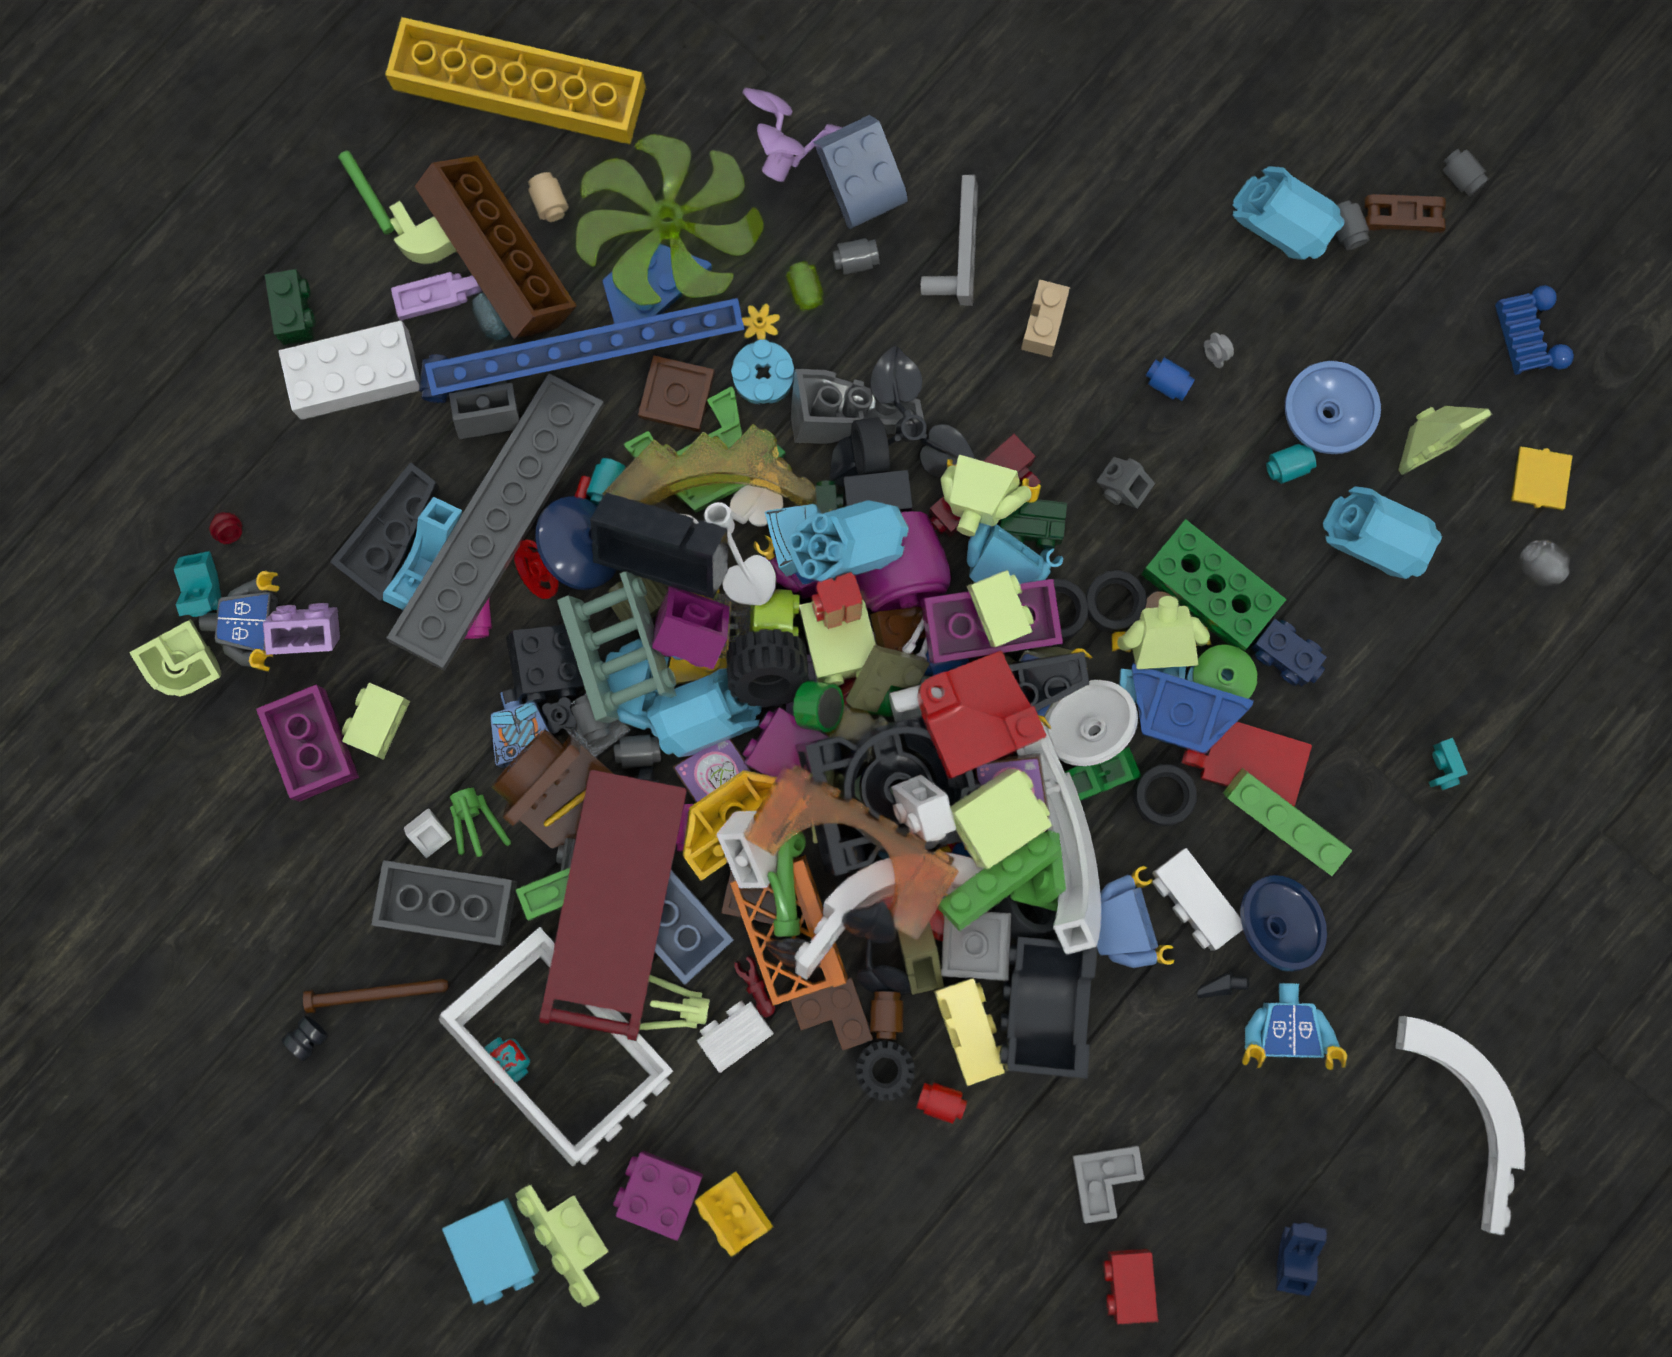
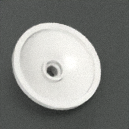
[1044,680,1138,766]

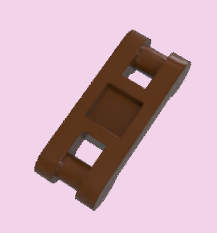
[1365,194,1446,233]

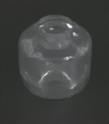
[1520,539,1570,586]

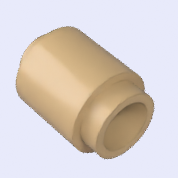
[528,172,568,222]

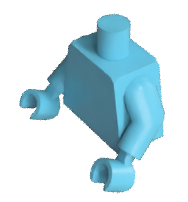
[967,523,1063,584]
[606,639,683,737]

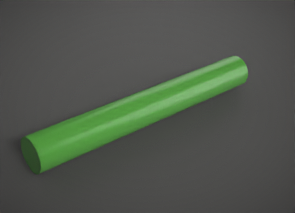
[339,151,395,234]

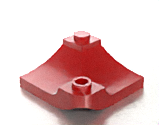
[917,650,1047,779]

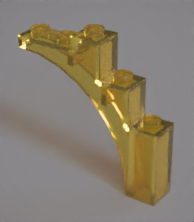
[602,424,817,506]

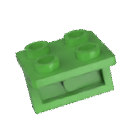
[1010,830,1066,911]

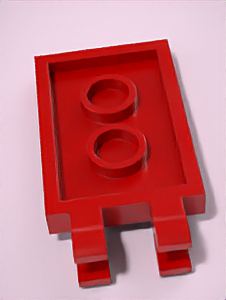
[1181,722,1312,806]

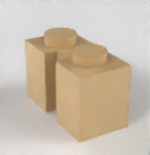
[1021,280,1070,357]

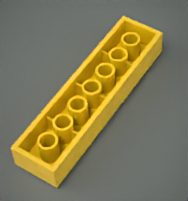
[385,17,645,144]

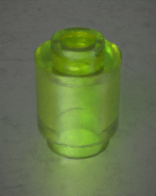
[785,261,824,311]

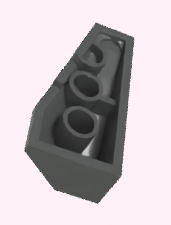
[791,369,924,444]

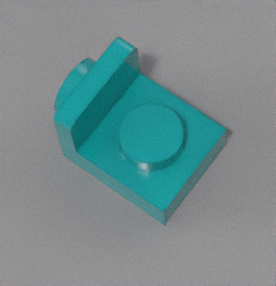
[1429,738,1468,790]

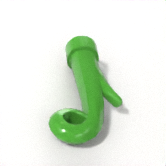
[767,828,806,937]

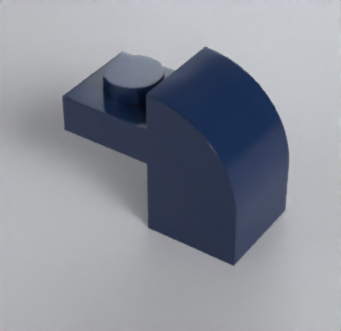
[1276,1223,1326,1296]

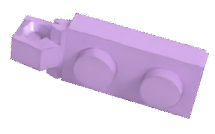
[391,272,482,321]

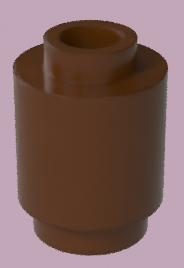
[870,992,904,1039]

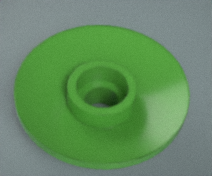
[1193,645,1257,699]

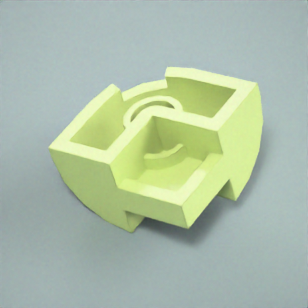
[129,619,221,697]

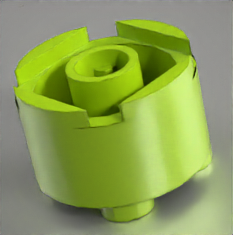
[749,589,799,636]

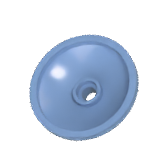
[1285,361,1381,454]

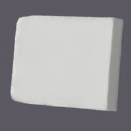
[404,809,452,858]

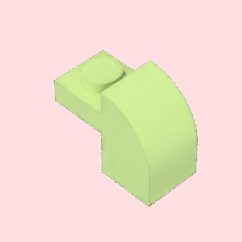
[389,201,456,264]

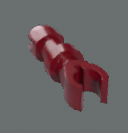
[734,955,775,1018]

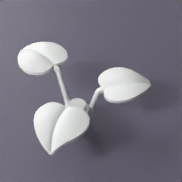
[684,473,783,605]

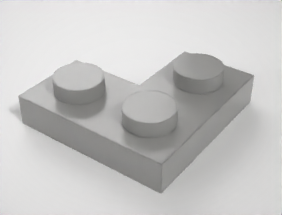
[1072,1145,1144,1223]

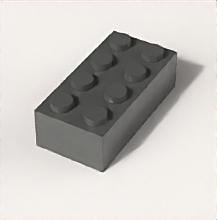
[371,860,517,946]

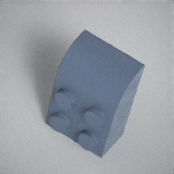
[813,115,908,229]
[655,869,734,985]

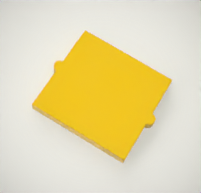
[1511,447,1572,510]

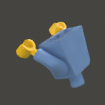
[1097,866,1175,968]

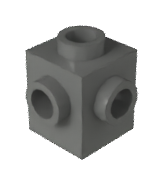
[1096,457,1155,509]

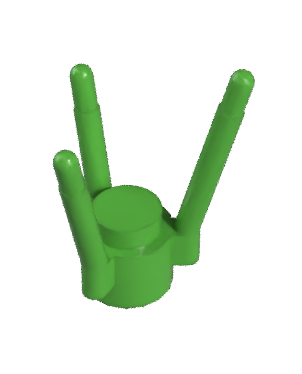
[450,788,511,857]

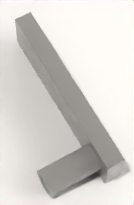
[921,175,978,305]

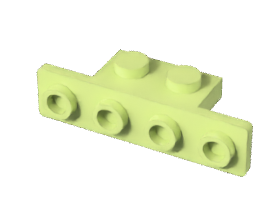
[515,1185,608,1307]

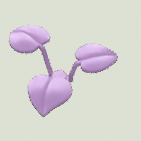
[743,88,842,181]

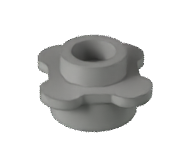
[1204,332,1234,368]

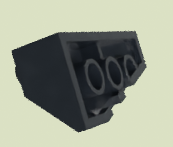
[1007,652,1089,712]

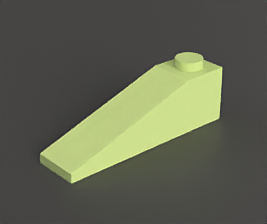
[1399,406,1492,475]

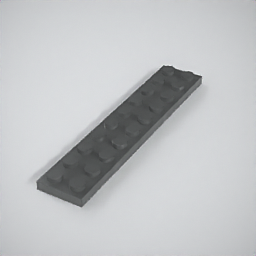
[387,373,604,671]

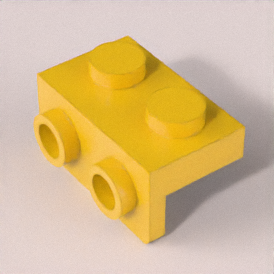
[695,1171,773,1256]

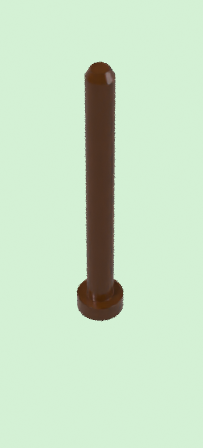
[303,979,449,1014]

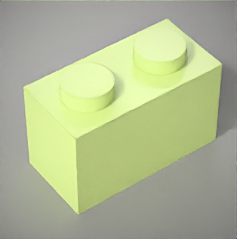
[967,570,1034,647]
[342,683,410,760]

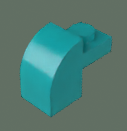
[174,551,221,617]

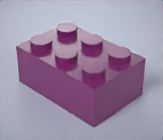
[256,684,359,802]

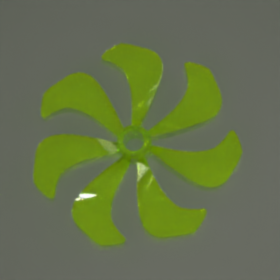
[576,134,764,305]

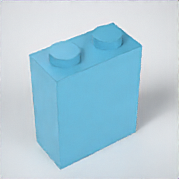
[442,1198,539,1305]

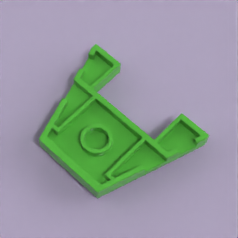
[624,386,751,513]

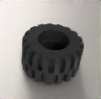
[726,629,809,707]

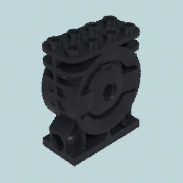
[795,716,981,876]

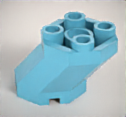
[1233,166,1344,260]
[1323,486,1442,579]
[789,500,909,581]
[647,668,762,757]

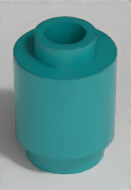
[1266,444,1316,484]
[586,458,626,505]

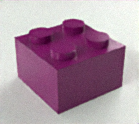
[652,586,730,670]

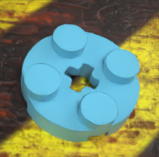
[731,339,794,404]

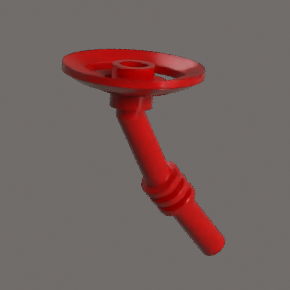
[514,476,591,599]

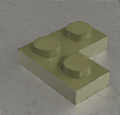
[846,645,930,712]

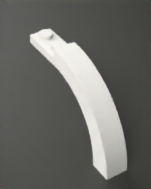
[1017,721,1101,954]
[795,852,987,980]
[1396,1016,1525,1235]

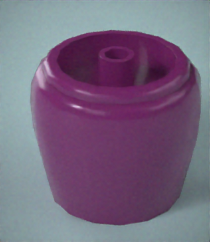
[855,511,951,613]

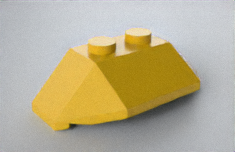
[683,770,808,881]

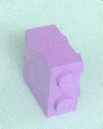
[263,603,340,655]

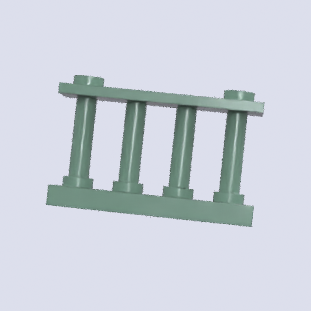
[557,571,677,723]

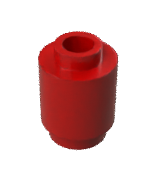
[916,1082,967,1124]

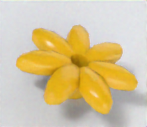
[742,304,780,340]

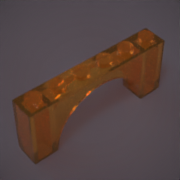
[743,764,959,940]

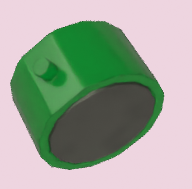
[793,681,844,732]

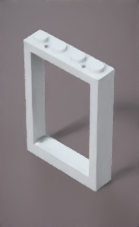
[439,927,673,1167]

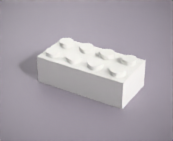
[279,320,420,420]

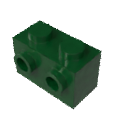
[265,269,315,345]

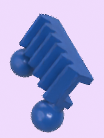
[1495,285,1574,375]

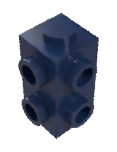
[1250,619,1327,687]

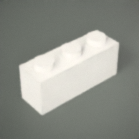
[1151,848,1243,951]

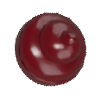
[209,512,242,544]

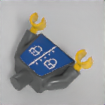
[199,571,279,672]

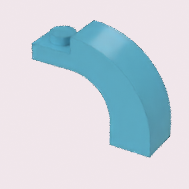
[383,497,462,610]

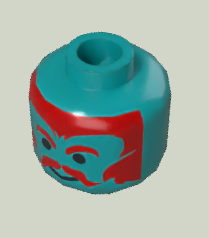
[484,1037,530,1085]

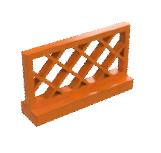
[730,856,848,1005]

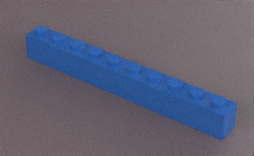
[424,298,744,396]

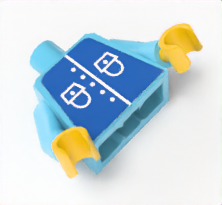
[1242,983,1347,1070]

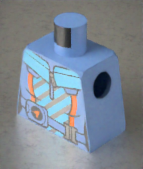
[491,688,554,768]

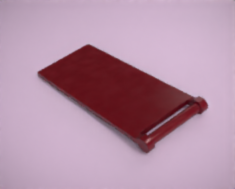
[539,770,687,1041]

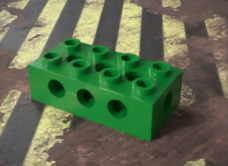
[1141,519,1287,651]

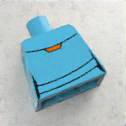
[765,504,822,577]

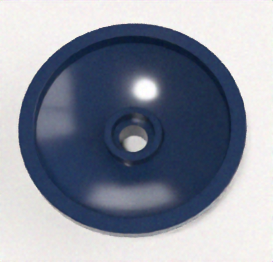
[536,496,617,590]
[1240,875,1327,971]

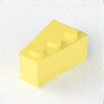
[934,978,1005,1086]

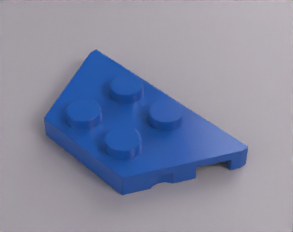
[602,240,712,324]
[1132,663,1253,755]

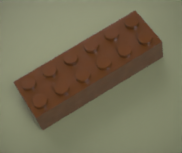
[415,155,577,339]

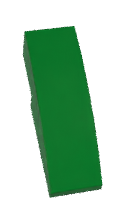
[1065,747,1141,801]

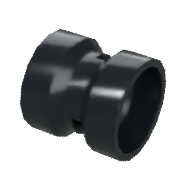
[281,1015,328,1061]

